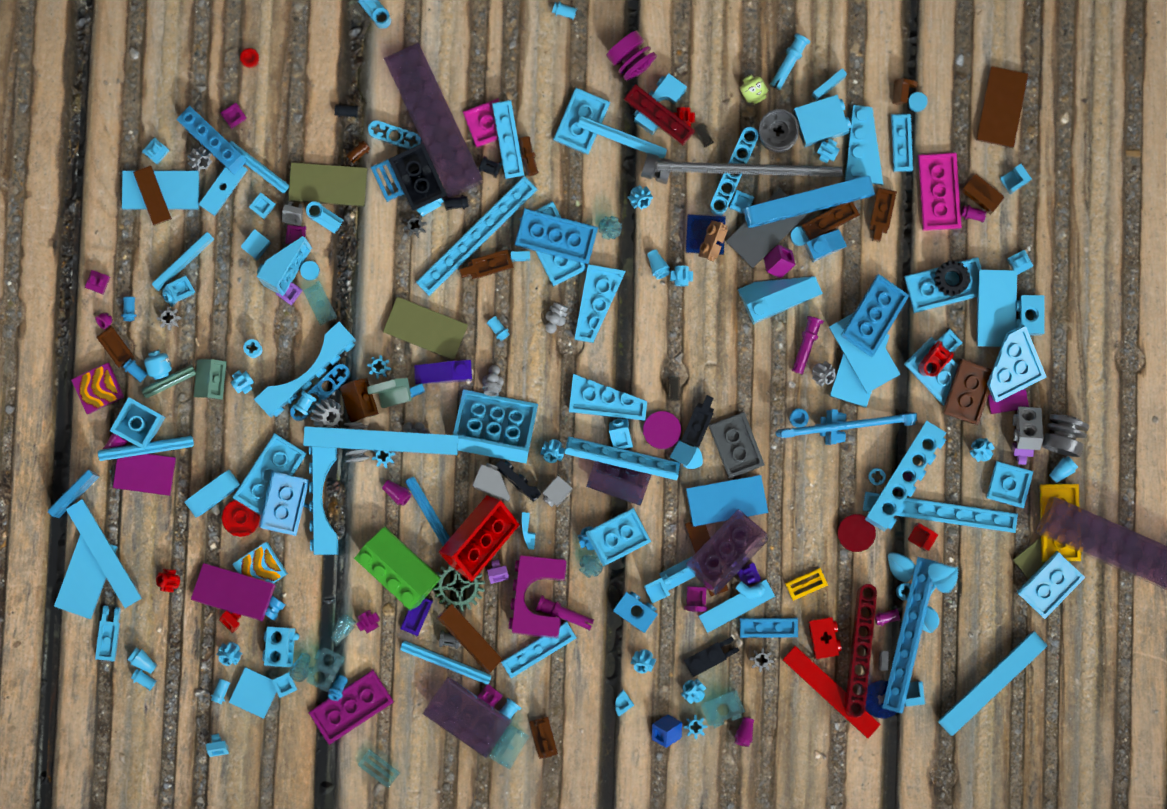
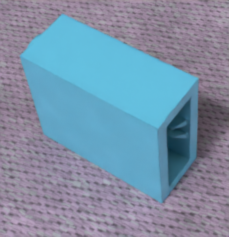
[793,95,851,148]

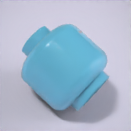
[144,350,172,380]

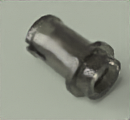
[694,122,714,148]
[666,377,682,401]

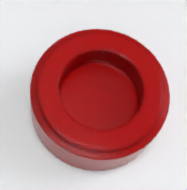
[240,48,259,68]

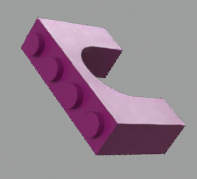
[509,555,567,639]

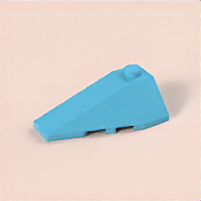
[738,276,823,324]

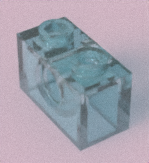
[700,690,745,728]

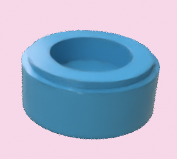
[789,408,809,428]

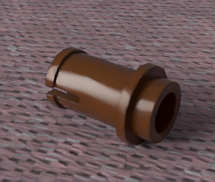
[346,140,370,164]

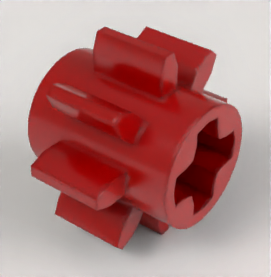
[673,107,695,127]
[156,569,180,593]

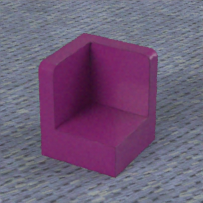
[764,245,796,278]

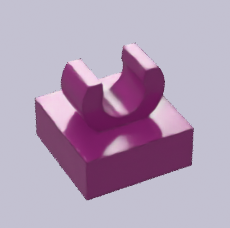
[85,270,110,295]
[476,684,503,711]

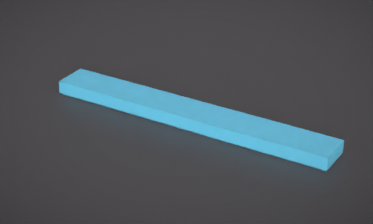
[416,176,538,296]
[303,427,459,455]
[863,492,1018,533]

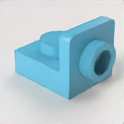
[162,276,195,307]
[609,419,633,449]

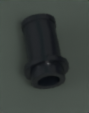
[334,102,358,118]
[444,195,469,211]

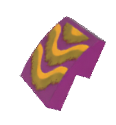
[72,363,125,415]

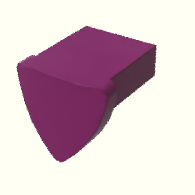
[684,586,707,612]

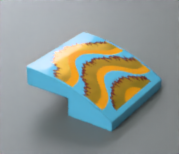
[232,542,288,584]

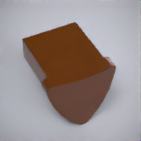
[892,78,918,105]

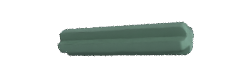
[142,365,196,398]

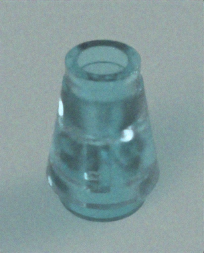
[330,614,356,644]
[289,653,311,682]

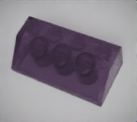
[686,509,768,595]
[423,677,512,758]

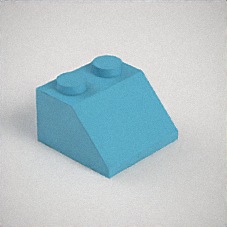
[110,397,166,449]

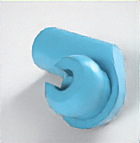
[735,581,765,599]

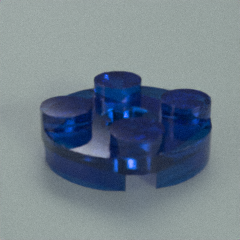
[865,680,897,719]

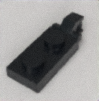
[681,395,714,448]
[496,460,541,502]

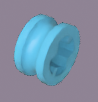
[868,468,886,485]

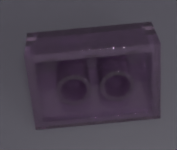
[586,461,652,506]

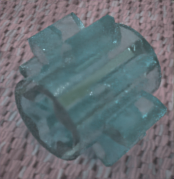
[598,216,622,240]
[579,553,603,578]

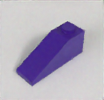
[414,360,473,385]

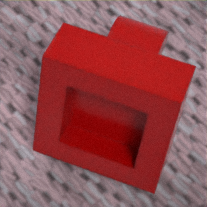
[219,610,242,634]

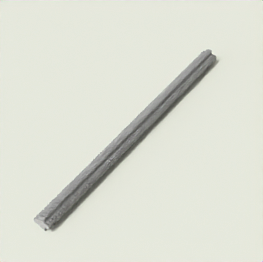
[655,161,843,177]

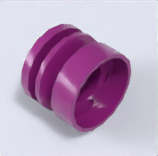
[606,31,657,81]

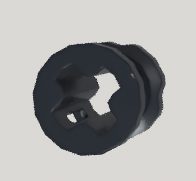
[478,156,502,178]

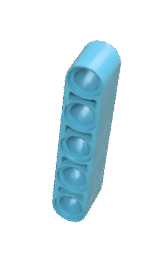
[710,127,759,216]

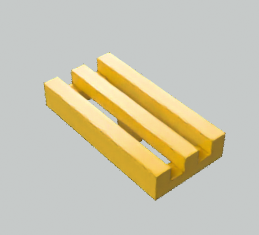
[785,568,828,601]

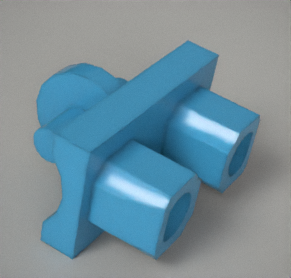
[815,409,847,445]

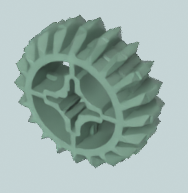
[433,563,485,612]

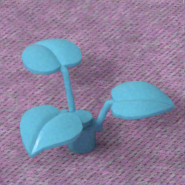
[888,552,958,633]

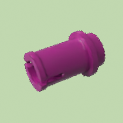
[961,205,987,223]
[875,609,900,627]

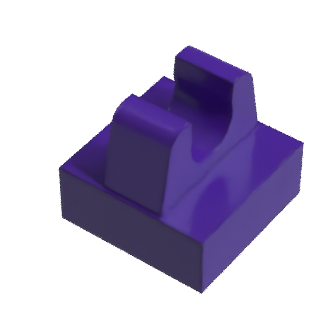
[736,563,761,586]

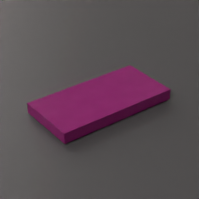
[191,563,275,622]
[308,670,394,745]

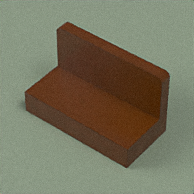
[961,174,1004,215]
[340,378,379,423]

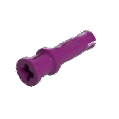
[791,316,824,375]
[535,595,594,631]

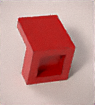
[908,523,939,552]

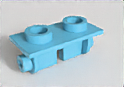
[659,556,702,591]

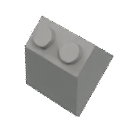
[473,463,511,502]

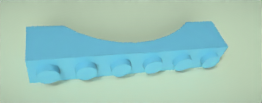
[254,322,356,418]
[309,446,338,555]

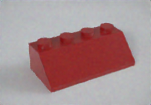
[439,495,520,582]

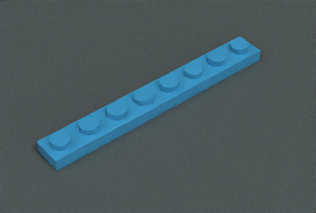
[882,557,938,713]

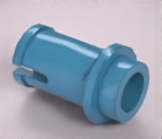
[121,297,137,321]
[123,359,148,383]
[328,675,348,701]

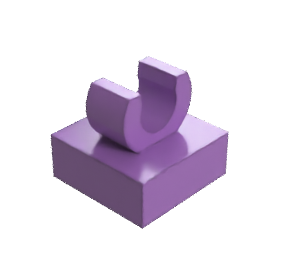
[1012,443,1034,465]
[487,560,509,584]

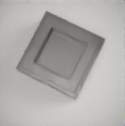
[878,651,889,671]

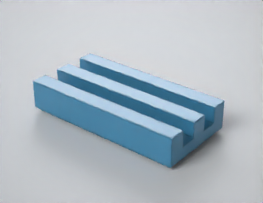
[371,159,404,202]

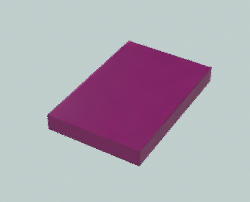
[113,454,176,496]

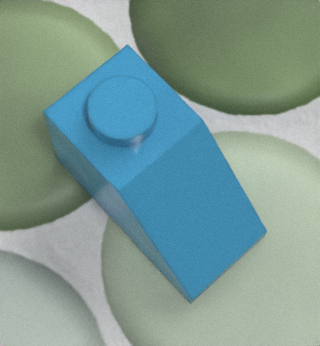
[804,229,847,263]

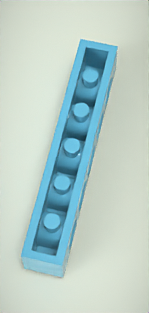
[865,421,946,532]

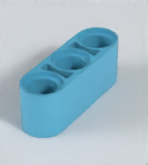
[184,470,241,518]

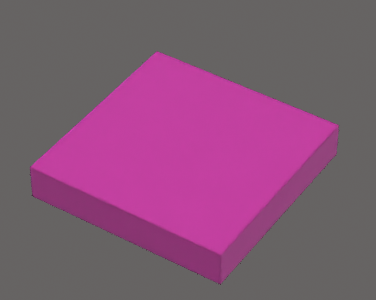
[463,99,499,148]

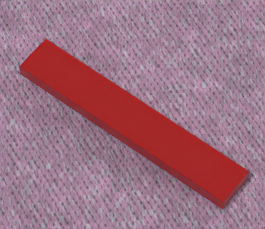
[782,646,881,739]

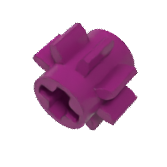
[356,610,380,634]

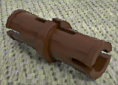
[518,136,539,176]

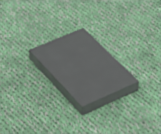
[709,412,765,479]

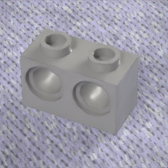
[1013,407,1043,450]
[543,476,573,507]

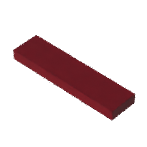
[624,84,695,146]

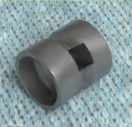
[641,153,673,184]

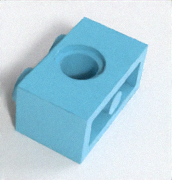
[1016,295,1045,336]

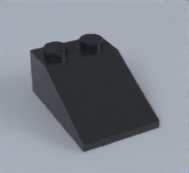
[388,143,447,211]

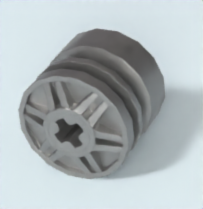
[759,109,799,153]
[1042,414,1090,457]

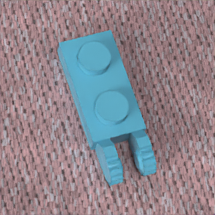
[95,605,121,661]

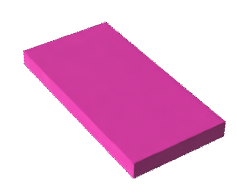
[918,153,962,231]

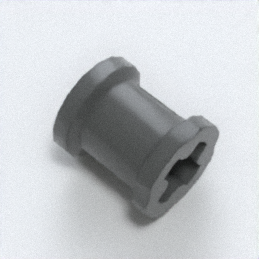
[439,630,459,649]

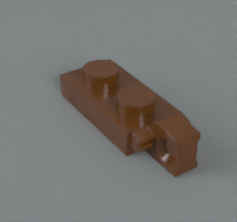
[870,188,897,243]
[459,249,514,279]

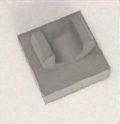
[282,202,303,226]

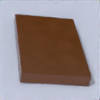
[942,359,992,425]

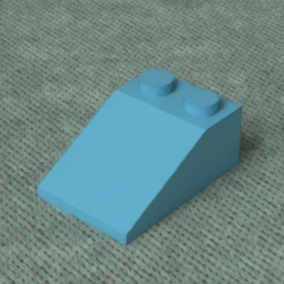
[256,236,312,296]

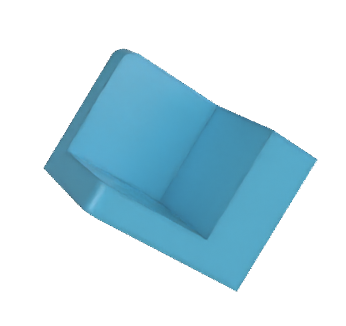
[1000,164,1032,194]
[241,229,271,261]
[644,578,670,604]
[905,681,925,707]

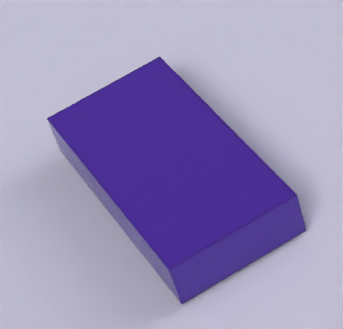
[400,598,433,636]

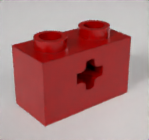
[808,617,842,659]

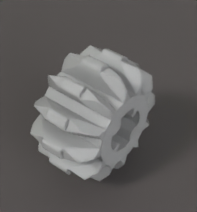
[310,399,344,428]

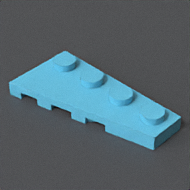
[845,105,883,185]
[574,264,626,343]
[569,374,647,421]

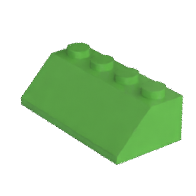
[354,527,441,610]

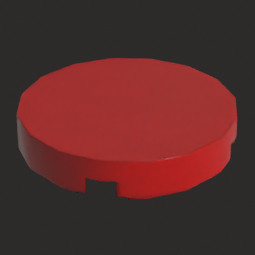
[221,500,261,537]

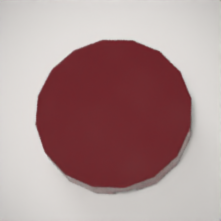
[837,514,876,552]

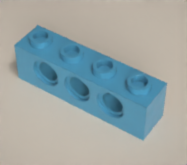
[176,106,247,174]

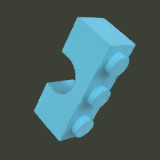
[634,73,687,135]

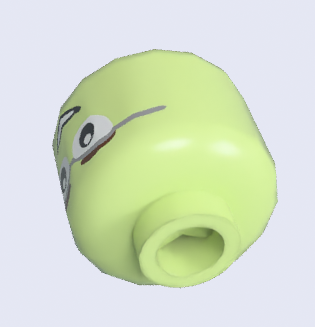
[740,75,768,104]

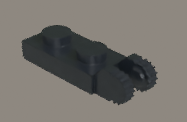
[684,636,740,677]

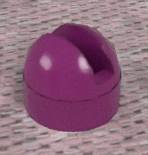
[95,312,112,329]

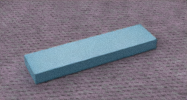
[492,100,524,179]
[152,232,215,291]
[698,580,775,633]
[501,622,577,678]

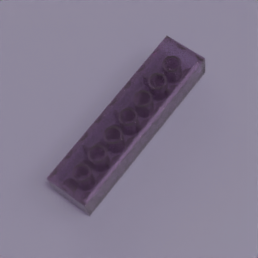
[384,43,483,198]
[1035,497,1167,591]

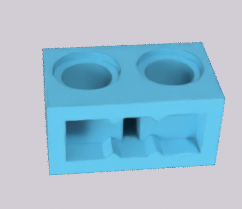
[262,627,295,667]

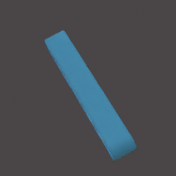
[743,176,875,228]

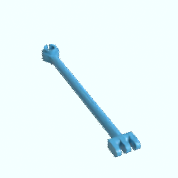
[775,413,917,438]

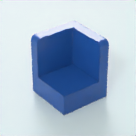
[652,715,682,748]

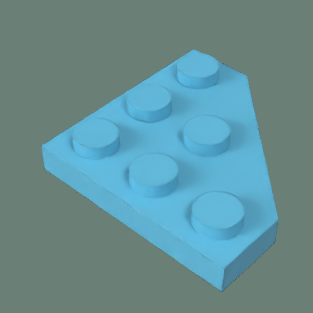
[987,325,1046,402]

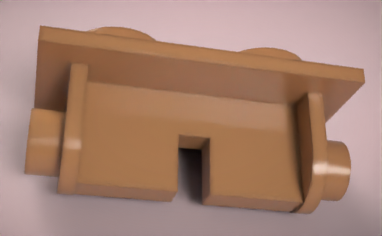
[698,221,728,262]

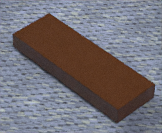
[133,165,172,226]
[801,202,860,241]

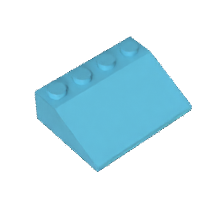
[453,389,538,464]

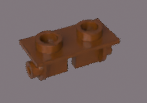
[530,717,558,759]

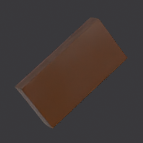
[96,326,135,368]

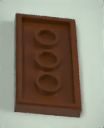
[976,66,1028,148]

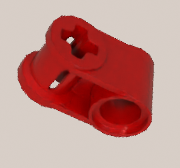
[918,341,955,377]

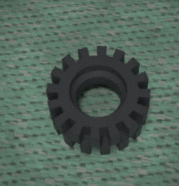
[934,261,970,296]

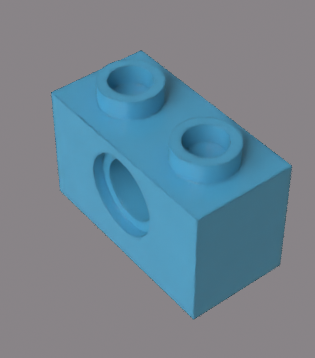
[613,591,658,633]

